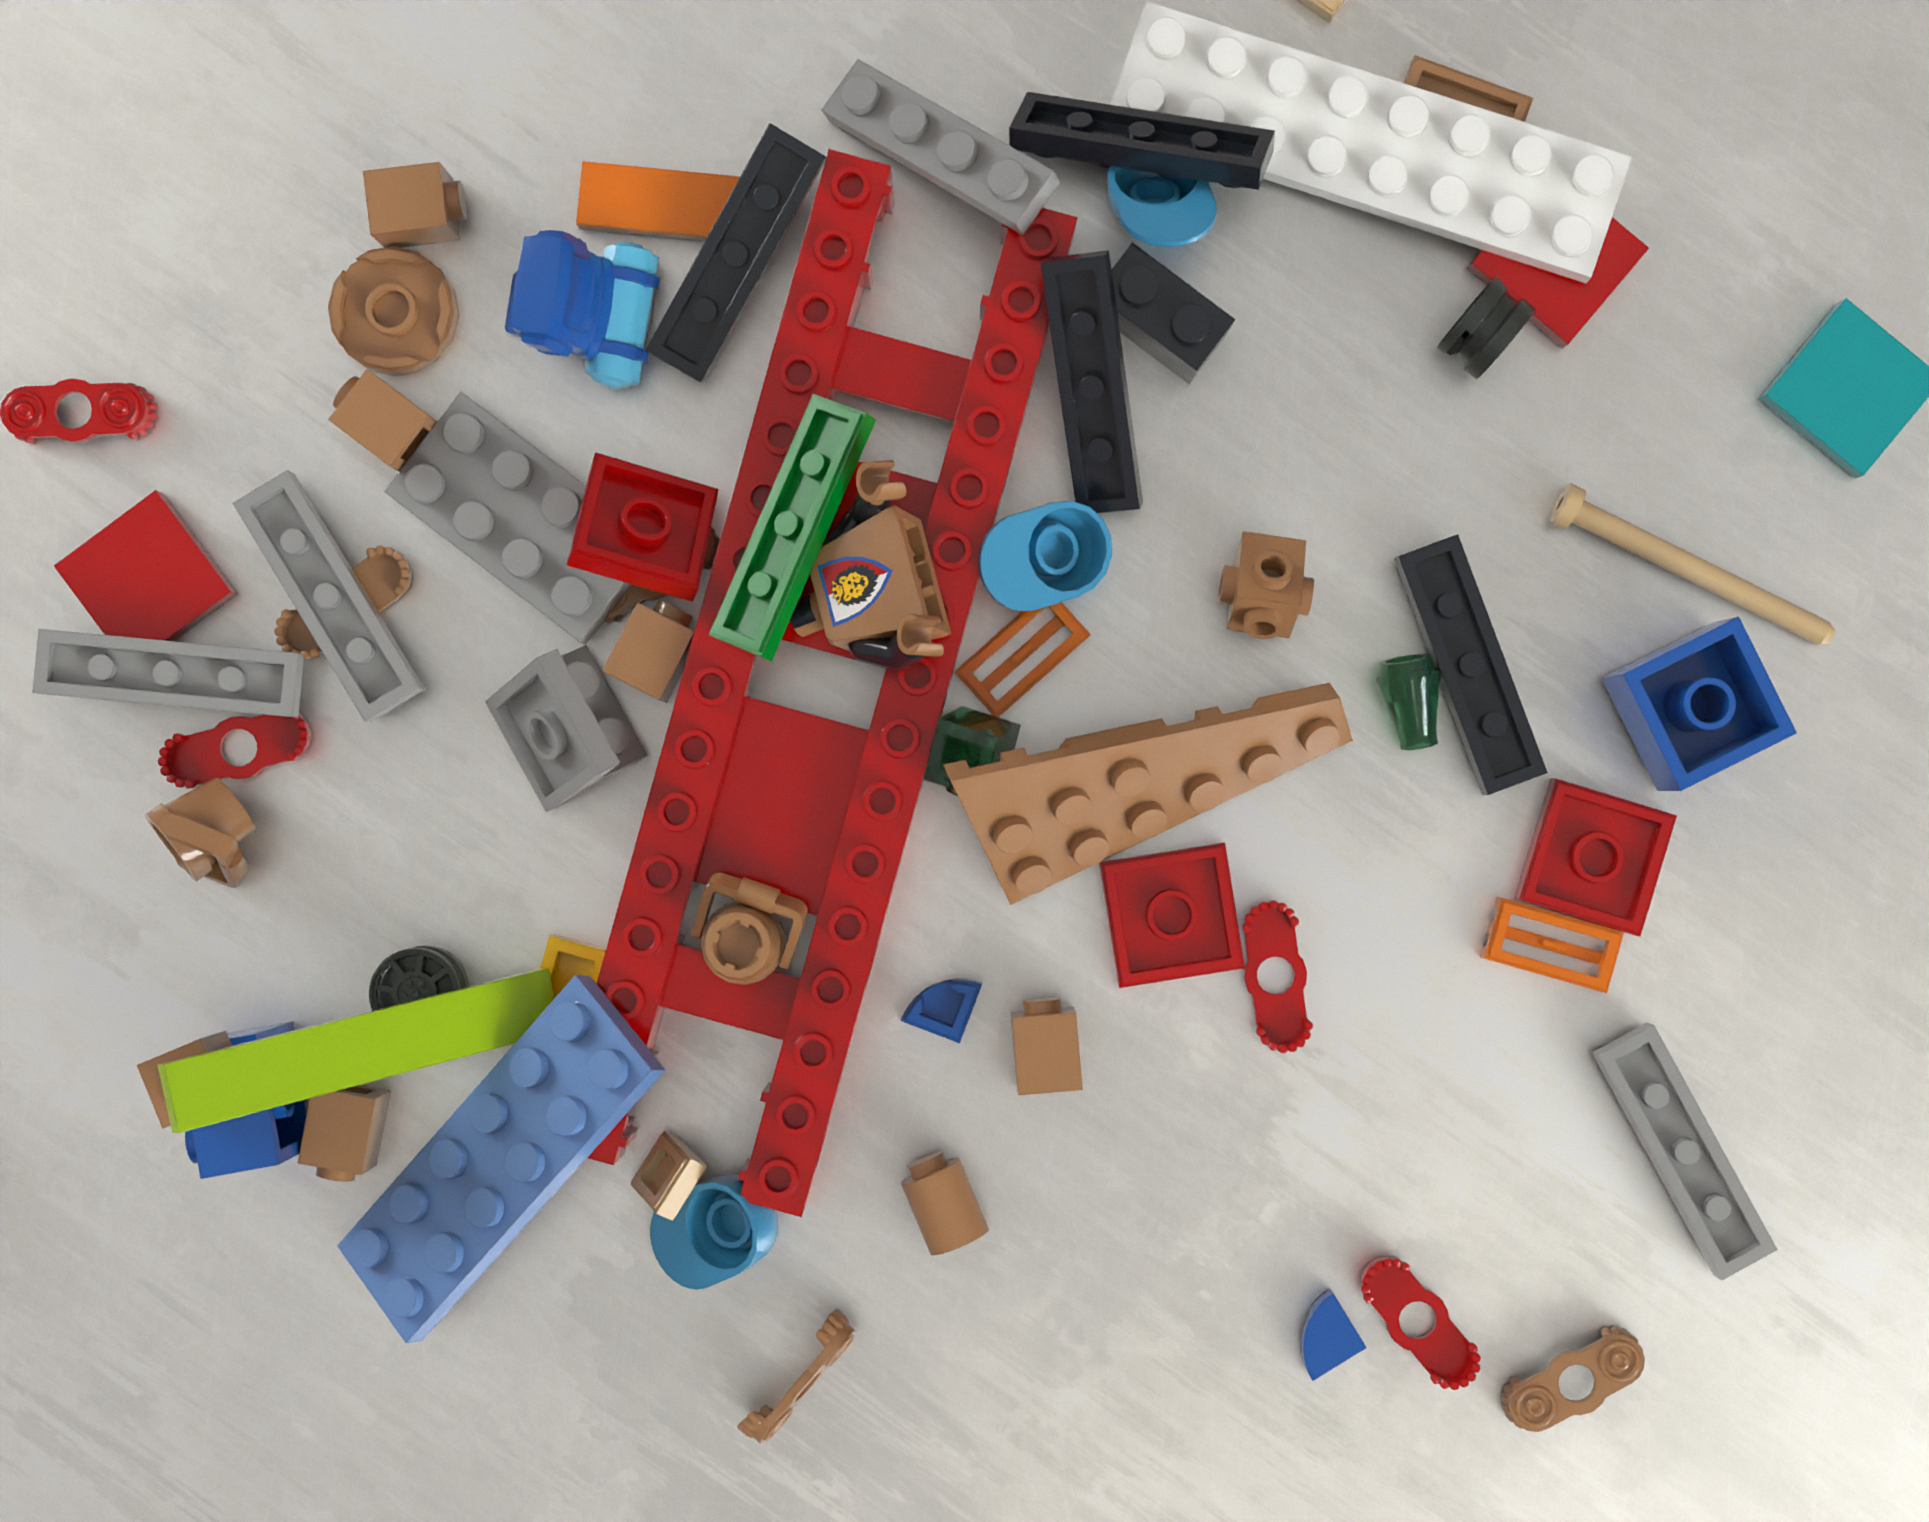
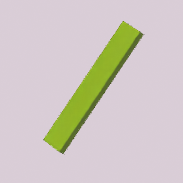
[158,968,555,1133]

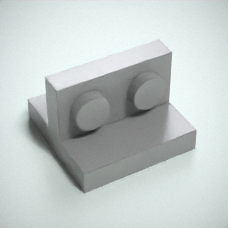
[485,645,648,812]

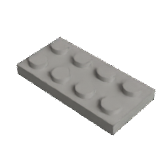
[384,391,632,645]

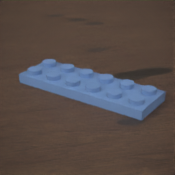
[337,975,666,1343]

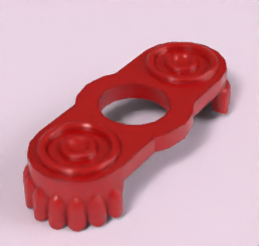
[0,378,158,444]
[157,713,312,789]
[1242,900,1313,1053]
[1360,1256,1481,1390]

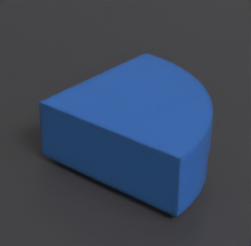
[900,978,982,1043]
[1301,1289,1367,1381]

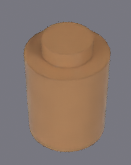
[901,1151,989,1255]

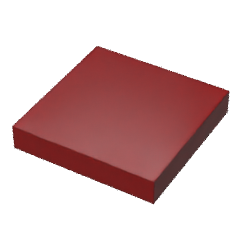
[1467,217,1649,348]
[566,452,719,602]
[54,490,238,641]
[1514,778,1677,937]
[1099,842,1245,988]

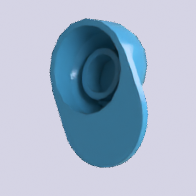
[1107,166,1217,247]
[978,501,1112,611]
[650,1174,778,1290]

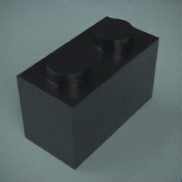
[1112,242,1236,385]

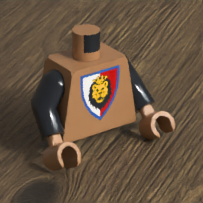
[790,460,951,671]

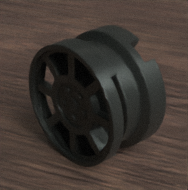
[1437,276,1536,380]
[369,945,469,1011]

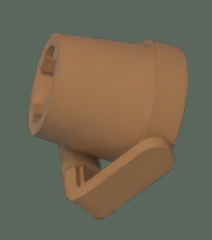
[145,777,255,888]
[691,873,808,985]

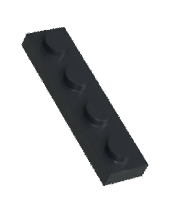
[1009,92,1275,190]
[645,123,826,383]
[1041,250,1143,513]
[1394,534,1548,795]

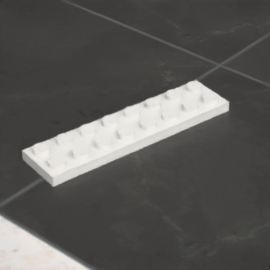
[1110,1,1633,283]

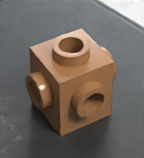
[1218,531,1314,639]

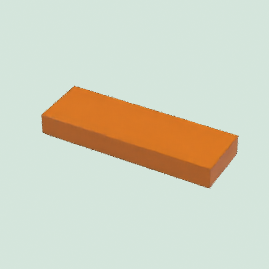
[576,161,740,241]

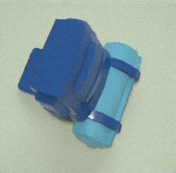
[505,230,661,390]

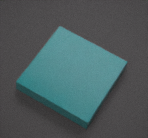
[1758,298,1929,479]

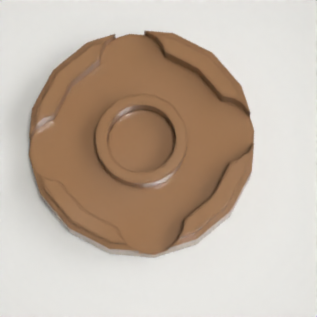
[328,246,459,376]

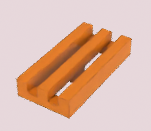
[954,602,1091,719]
[1480,897,1624,993]

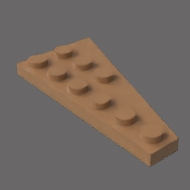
[943,683,1353,905]

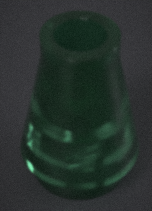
[1376,653,1440,750]

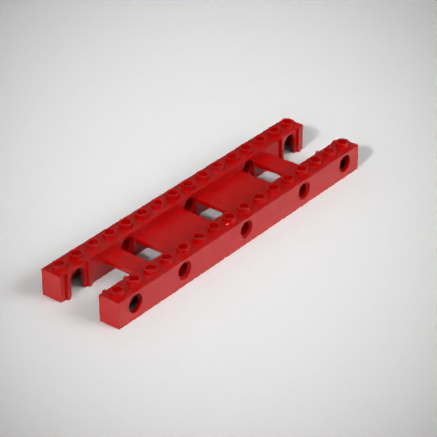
[587,149,1078,1217]

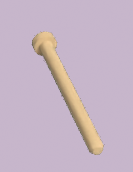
[1549,483,1835,644]

